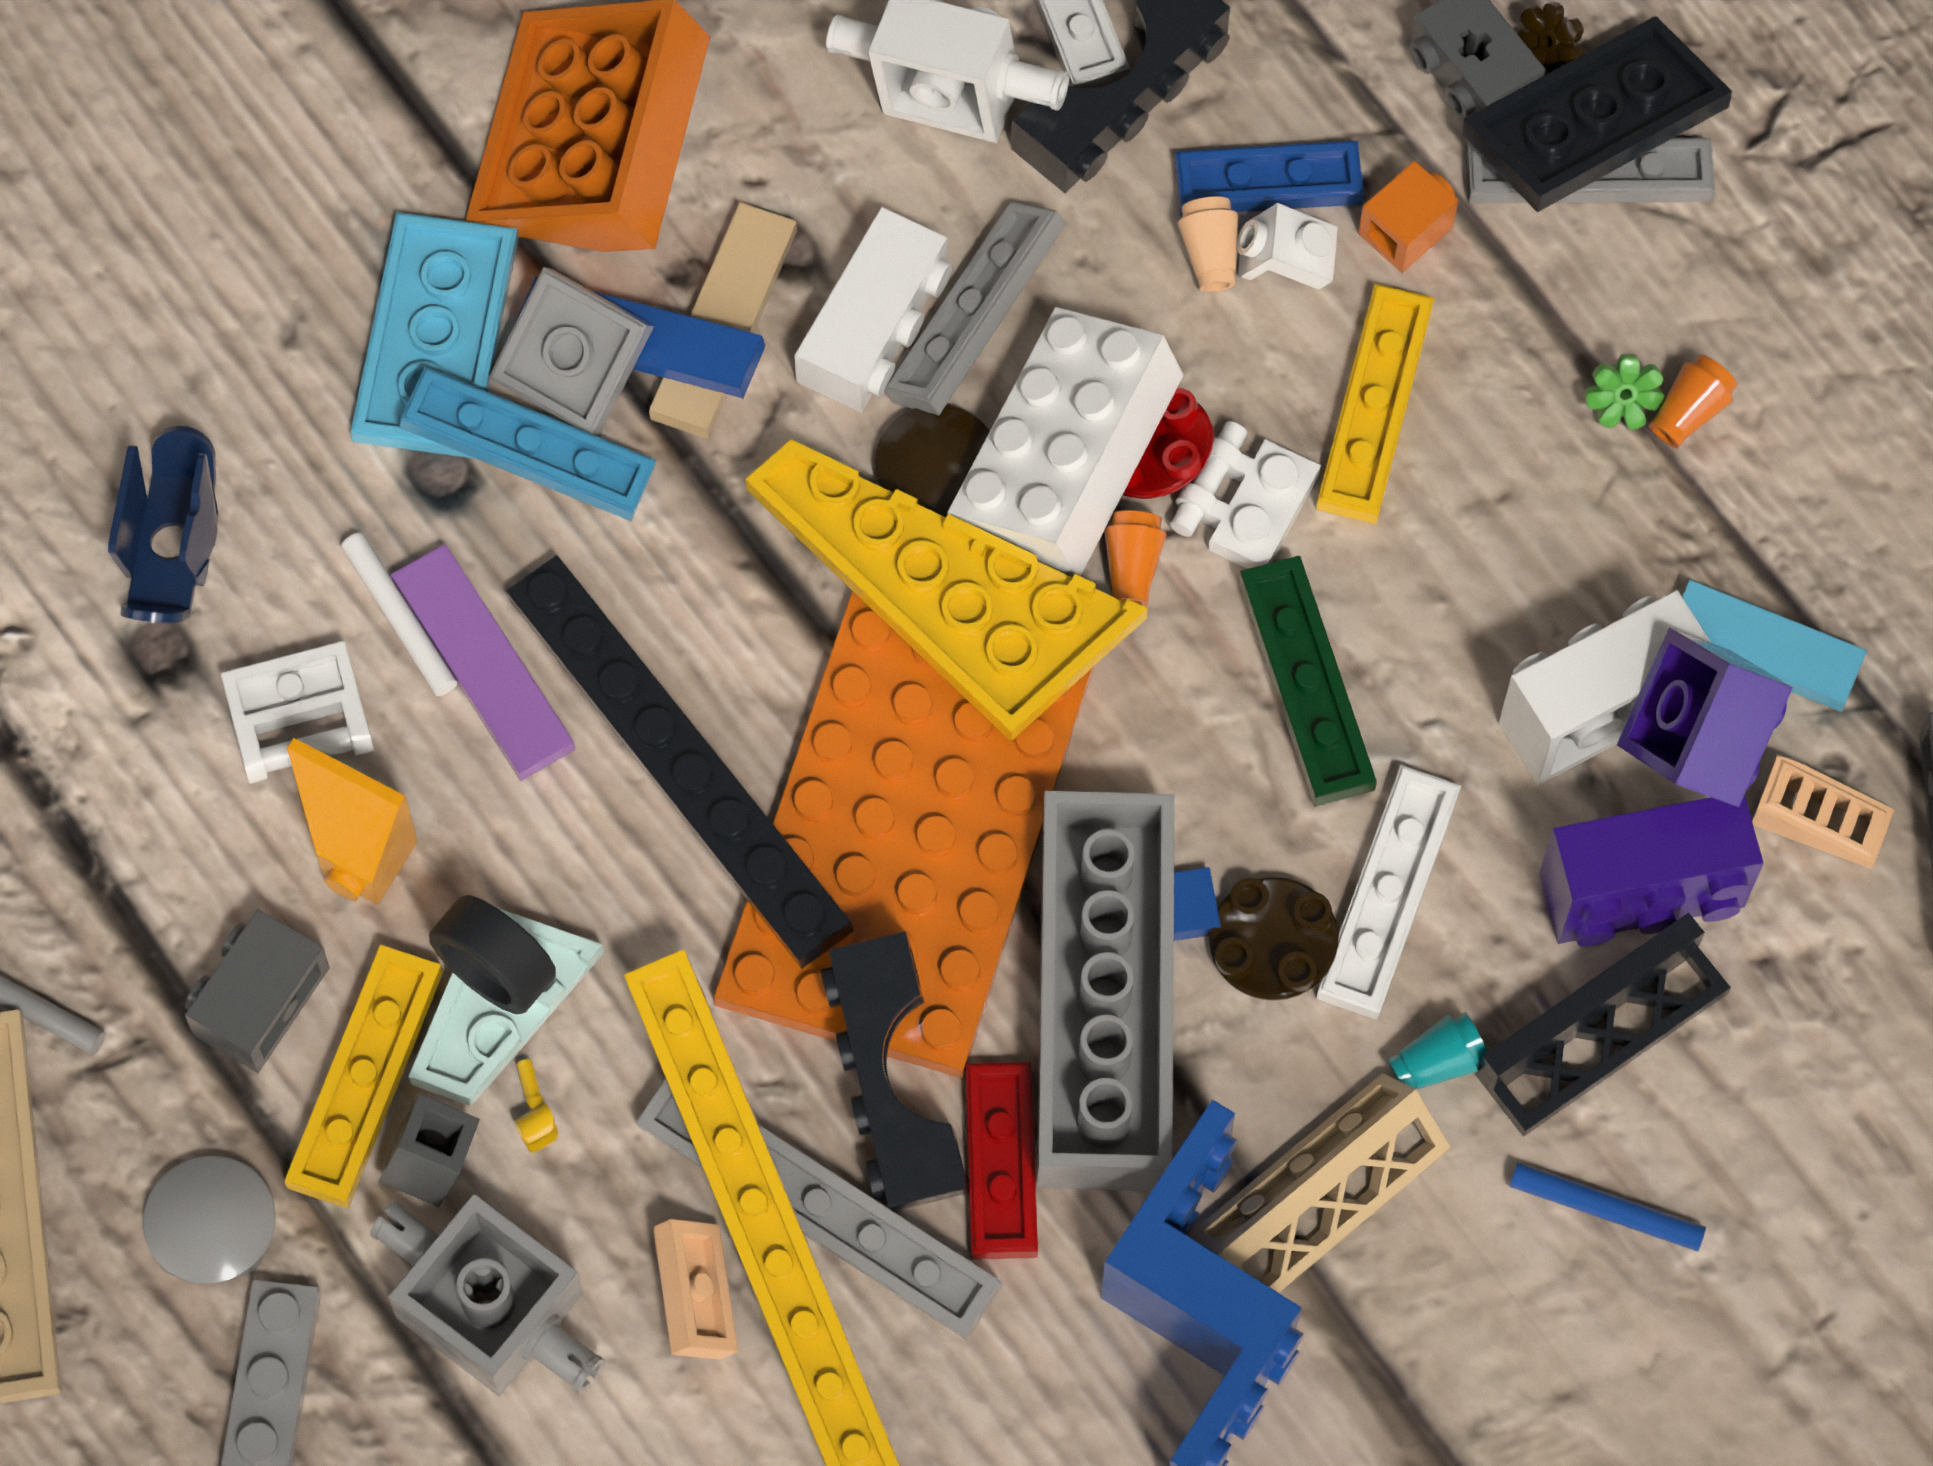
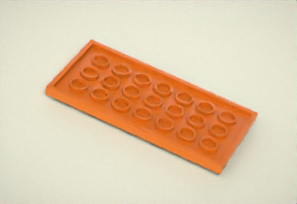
[714,591,1095,1079]

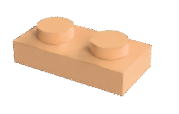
[653,1219,738,1360]

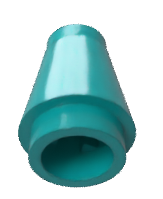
[1387,1012,1487,1090]

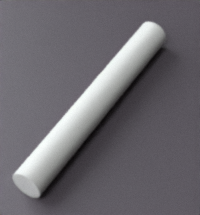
[341,533,457,696]

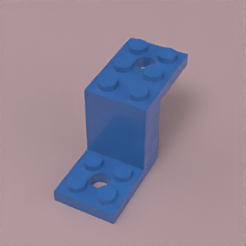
[1101,1099,1304,1466]

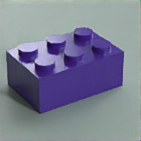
[1539,795,1764,947]

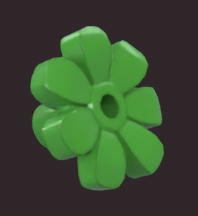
[1584,354,1664,430]

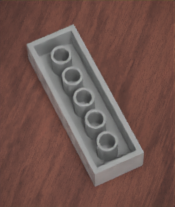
[1037,791,1175,1191]

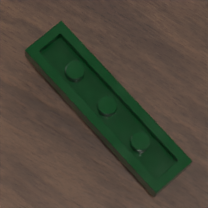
[1239,555,1377,807]

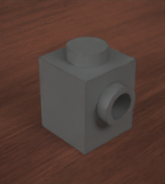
[378,1093,480,1207]

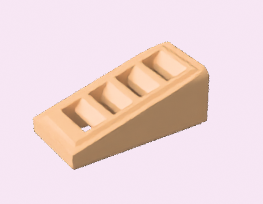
[1752,754,1894,869]

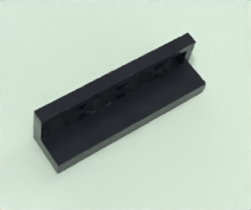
[1476,912,1731,1137]

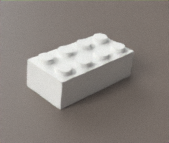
[947,307,1184,577]

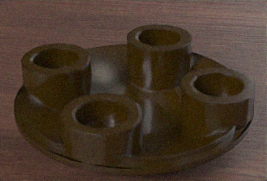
[875,405,990,517]
[1209,877,1339,1000]

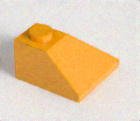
[287,738,418,905]

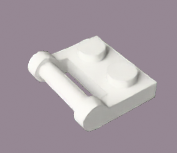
[220,641,374,784]

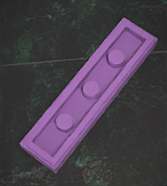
[391,544,575,782]

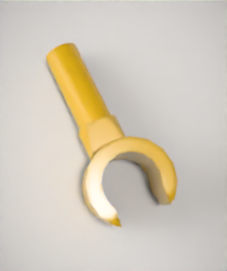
[513,1059,559,1153]

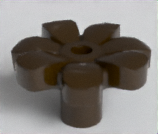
[1517,2,1584,74]

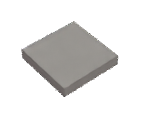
[489,267,654,437]

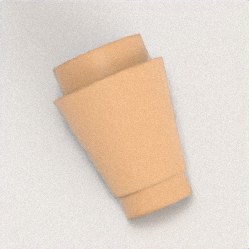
[1178,197,1238,292]

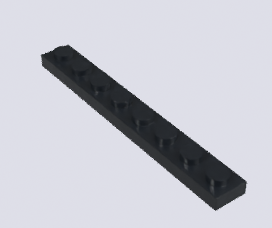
[506,555,854,969]

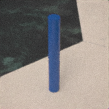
[1509,1162,1706,1252]

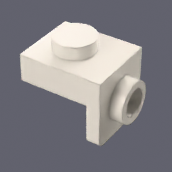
[1237,203,1338,290]

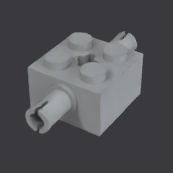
[370,1194,605,1397]

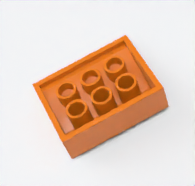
[465,0,710,252]

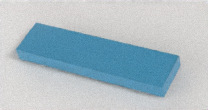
[400,367,656,521]

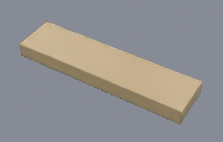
[649,202,797,439]

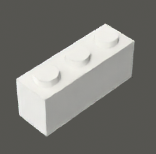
[795,207,953,413]

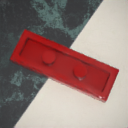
[966,1062,1038,1260]

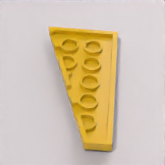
[745,439,1148,741]

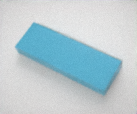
[1682,580,1867,712]

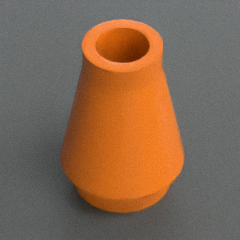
[1649,354,1738,449]
[1104,510,1167,606]

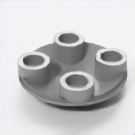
[143,1156,276,1284]

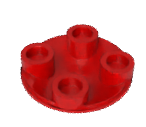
[1123,388,1214,499]

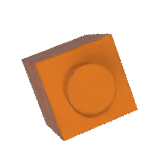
[1358,160,1459,273]

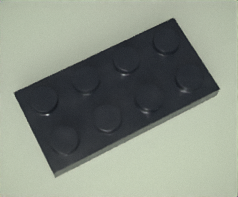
[1462,16,1732,213]

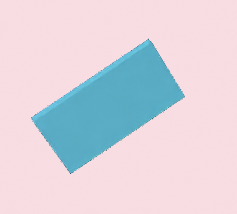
[351,212,519,459]

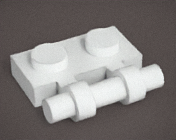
[1170,421,1321,569]

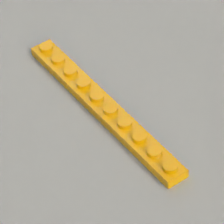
[624,949,901,1466]

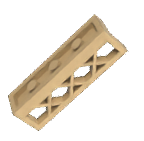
[1187,1073,1451,1293]

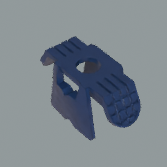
[108,426,219,623]

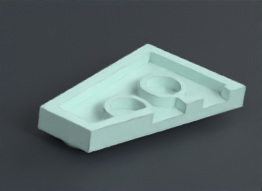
[408,908,604,1106]

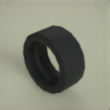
[429,895,556,1015]

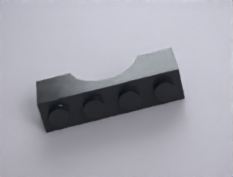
[1011,0,1230,193]
[821,931,970,1212]

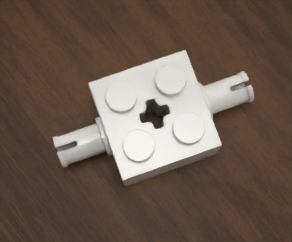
[826,0,1069,143]

